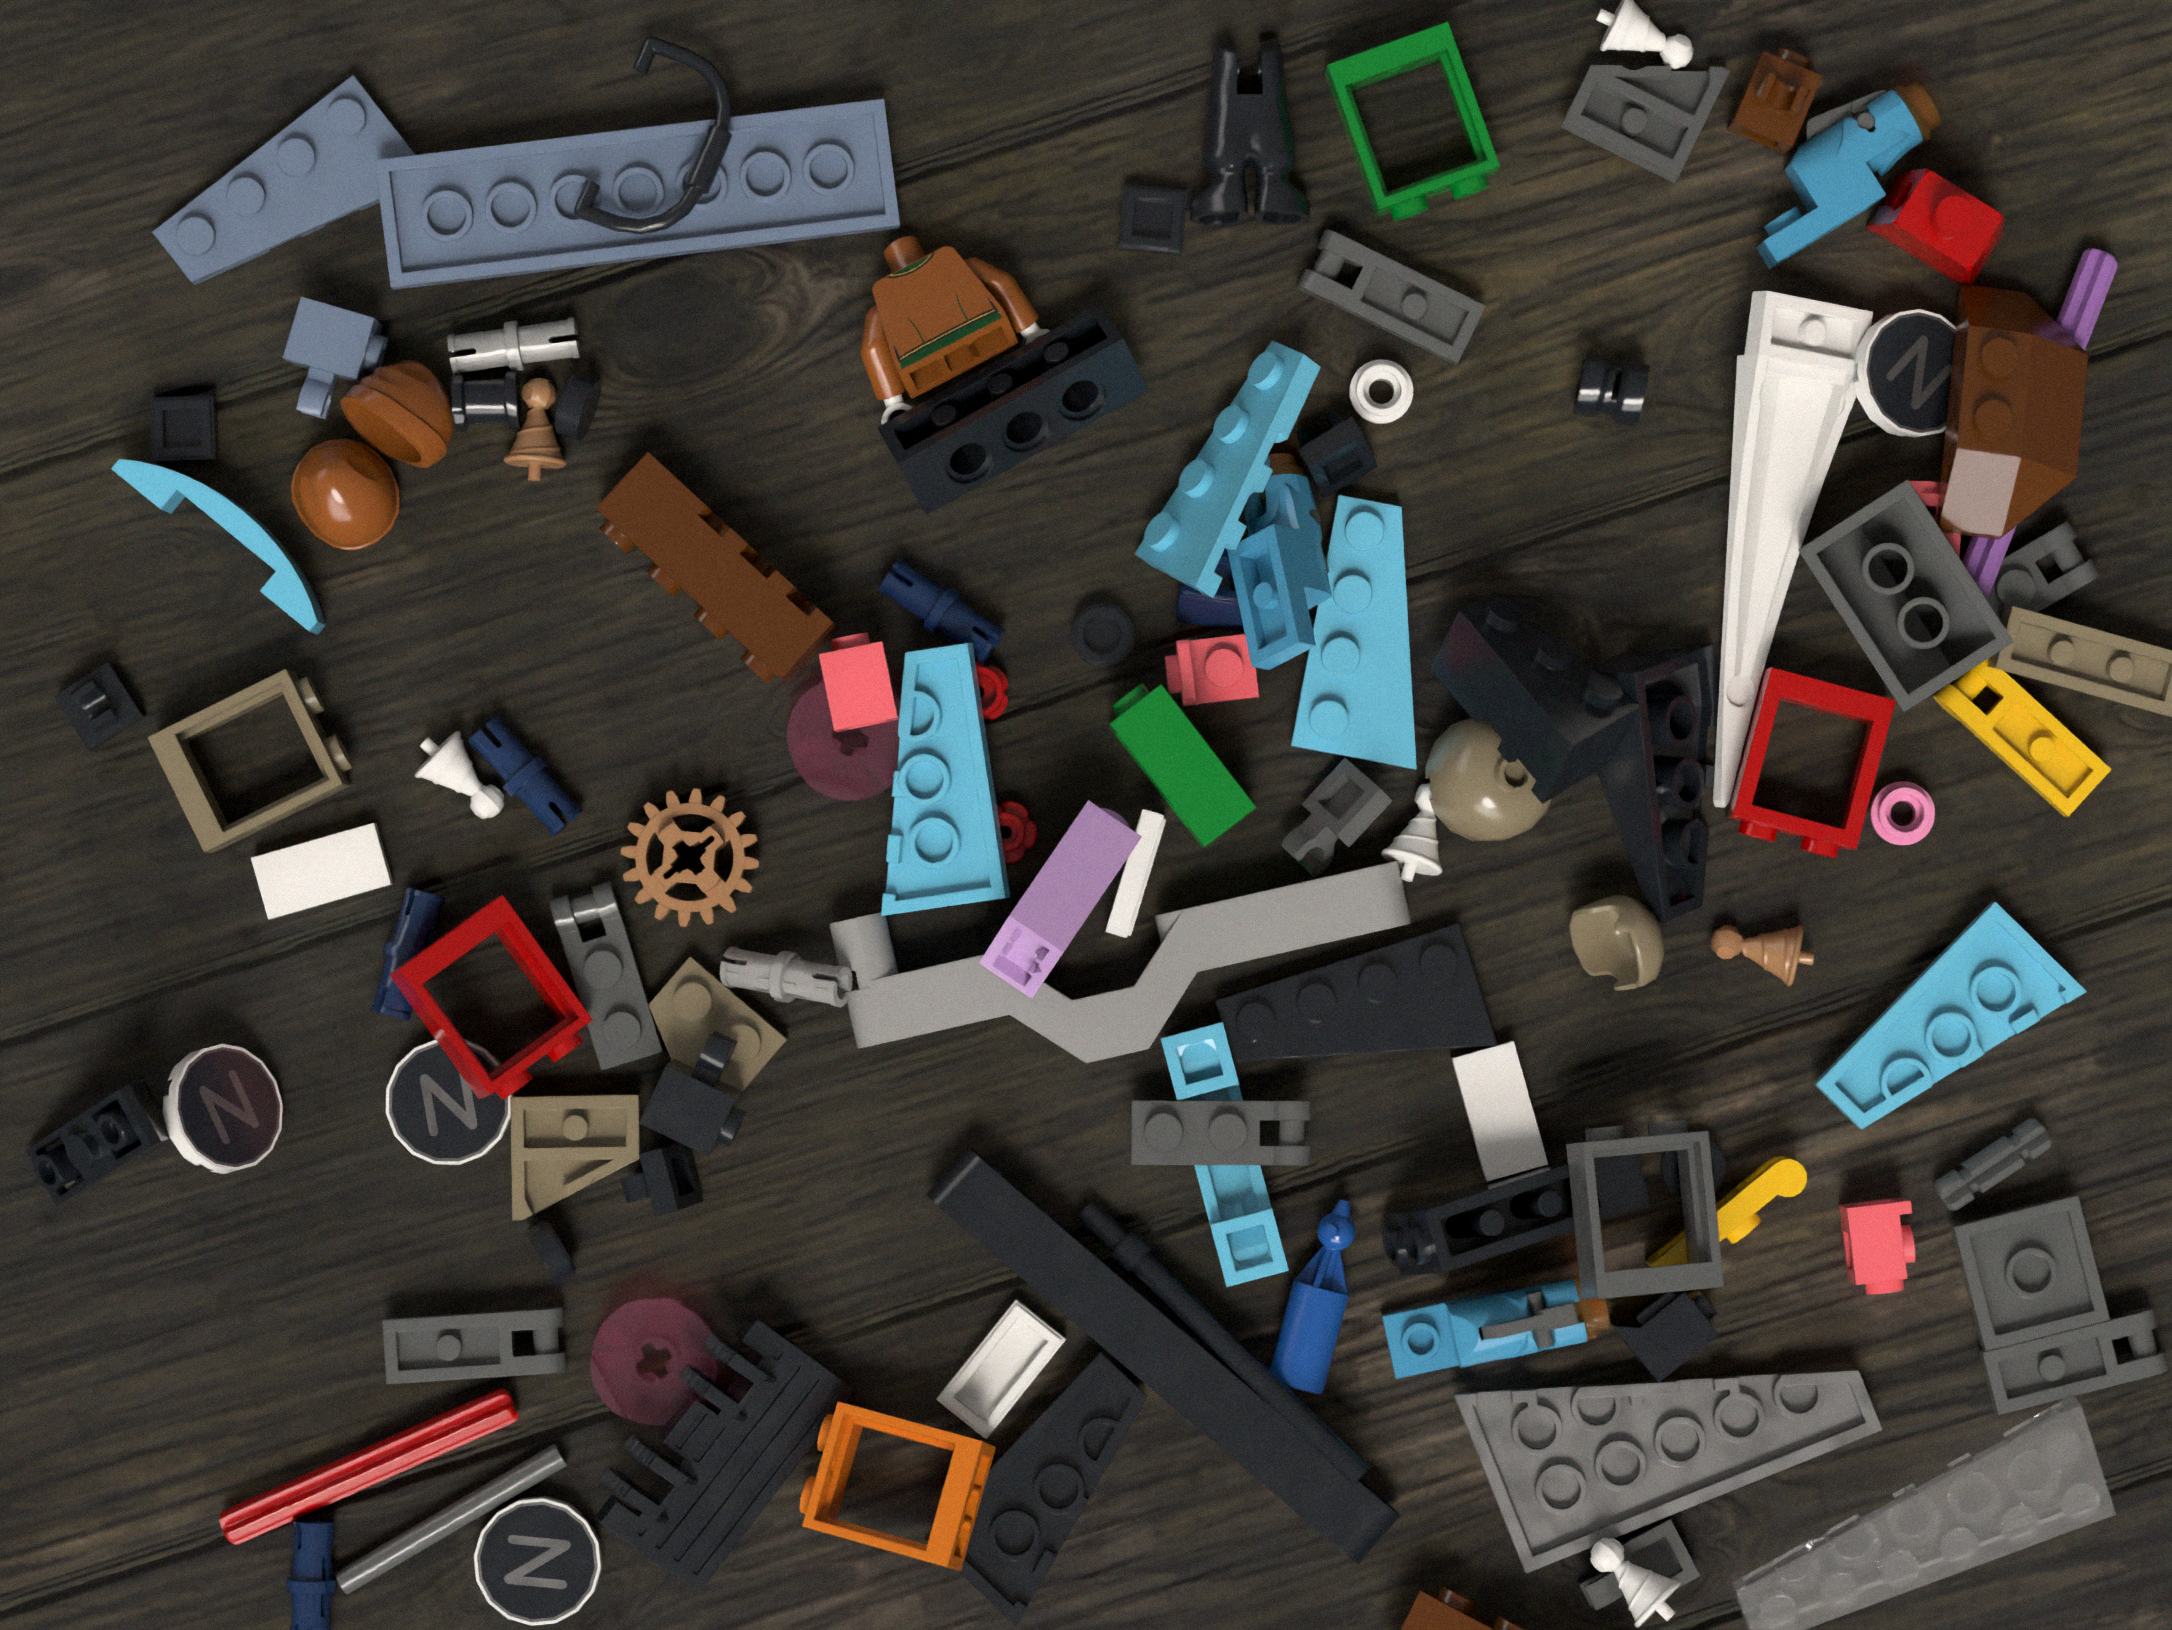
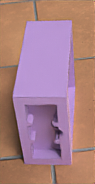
[979,800,1142,999]

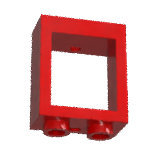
[1725,667,1896,859]
[389,895,593,1100]

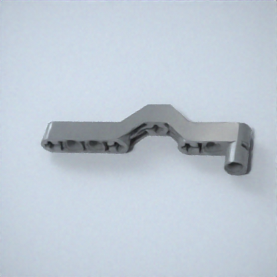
[829,861,1412,1063]

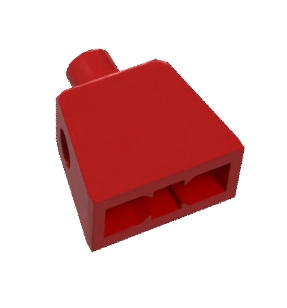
[1866,168,2005,285]

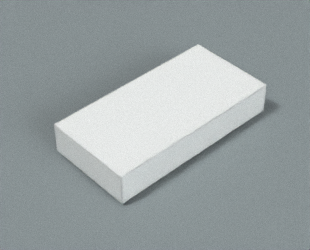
[1105,809,1166,938]
[251,823,394,919]
[1451,1041,1548,1181]
[936,1298,1066,1439]

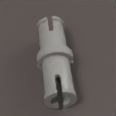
[447,317,581,375]
[720,946,853,1007]

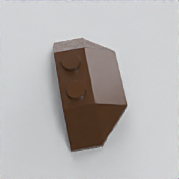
[1936,284,2088,540]

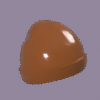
[340,360,454,468]
[291,438,400,550]

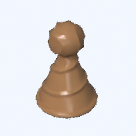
[504,377,567,481]
[1711,924,1815,987]

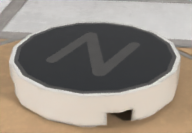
[1854,309,1956,438]
[386,1039,514,1165]
[162,1044,283,1174]
[474,1496,603,1626]

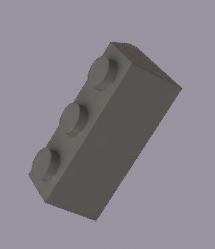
[1798,479,2014,712]

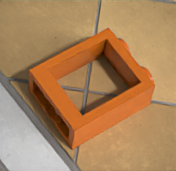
[800,1401,996,1571]

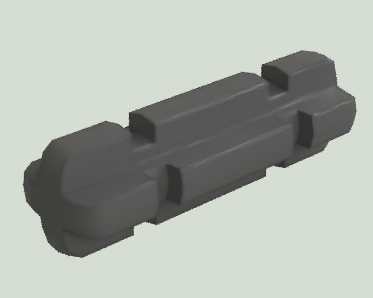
[1934,1118,2053,1211]

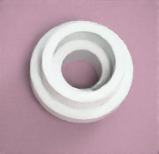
[1349,360,1413,424]

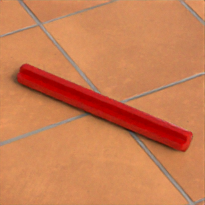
[219,1388,519,1545]

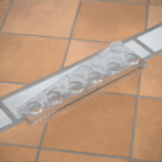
[1732,1396,2116,1630]

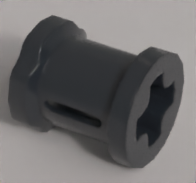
[451,371,522,432]

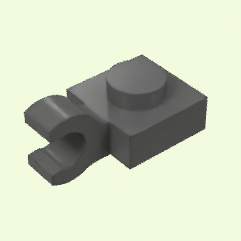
[1281,758,1392,877]
[1579,1517,1700,1610]

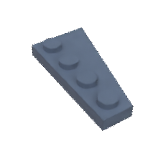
[152,75,416,285]

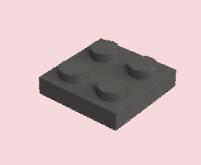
[1950,1194,2110,1351]

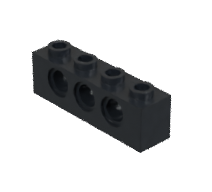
[877,303,1149,515]

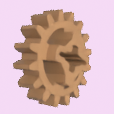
[621,788,761,927]

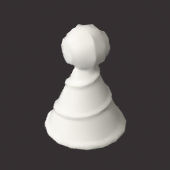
[1596,0,1694,69]
[415,731,504,819]
[1381,782,1442,882]
[1590,1538,1681,1628]

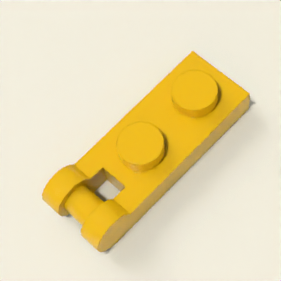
[1933,658,2112,817]
[1645,1156,1807,1266]

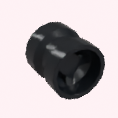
[1573,351,1650,427]

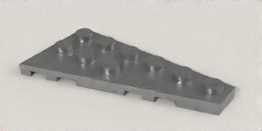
[1453,1368,1882,1574]

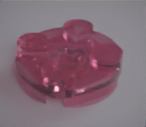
[787,680,901,801]
[590,1297,718,1426]

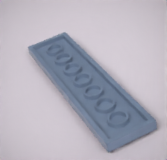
[375,99,900,290]

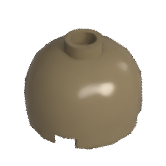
[1425,718,1553,841]

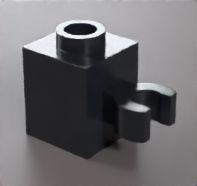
[639,1031,746,1156]

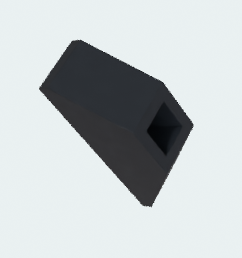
[25,1081,171,1206]

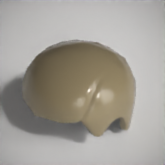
[1569,895,1666,991]

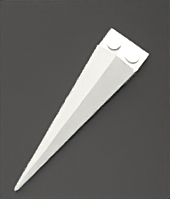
[1713,291,1873,808]

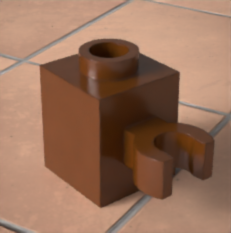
[1727,48,1822,155]

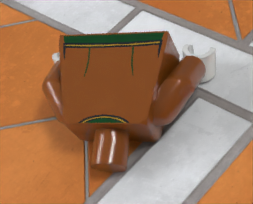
[860,236,1051,425]

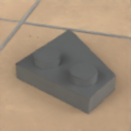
[1561,65,1730,183]

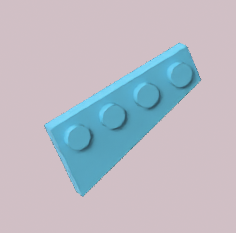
[1134,340,1321,598]
[1291,495,1417,770]
[881,643,1010,916]
[1813,902,2087,1129]

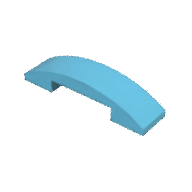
[111,459,326,635]
[1161,1022,1289,1287]

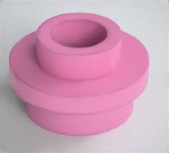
[1870,781,1935,845]

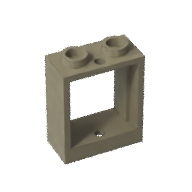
[147,669,353,853]

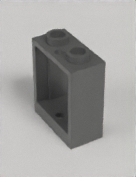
[1566,1120,1724,1299]

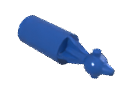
[1270,1199,1356,1394]

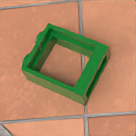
[1325,22,1500,222]
[1109,683,1256,848]

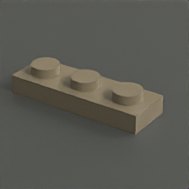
[1987,605,2172,717]

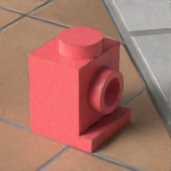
[1838,1197,1915,1294]

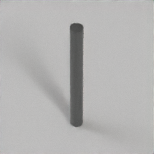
[335,1443,568,1595]

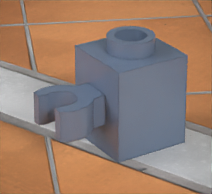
[283,297,388,420]

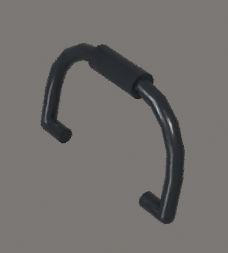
[574,36,733,235]

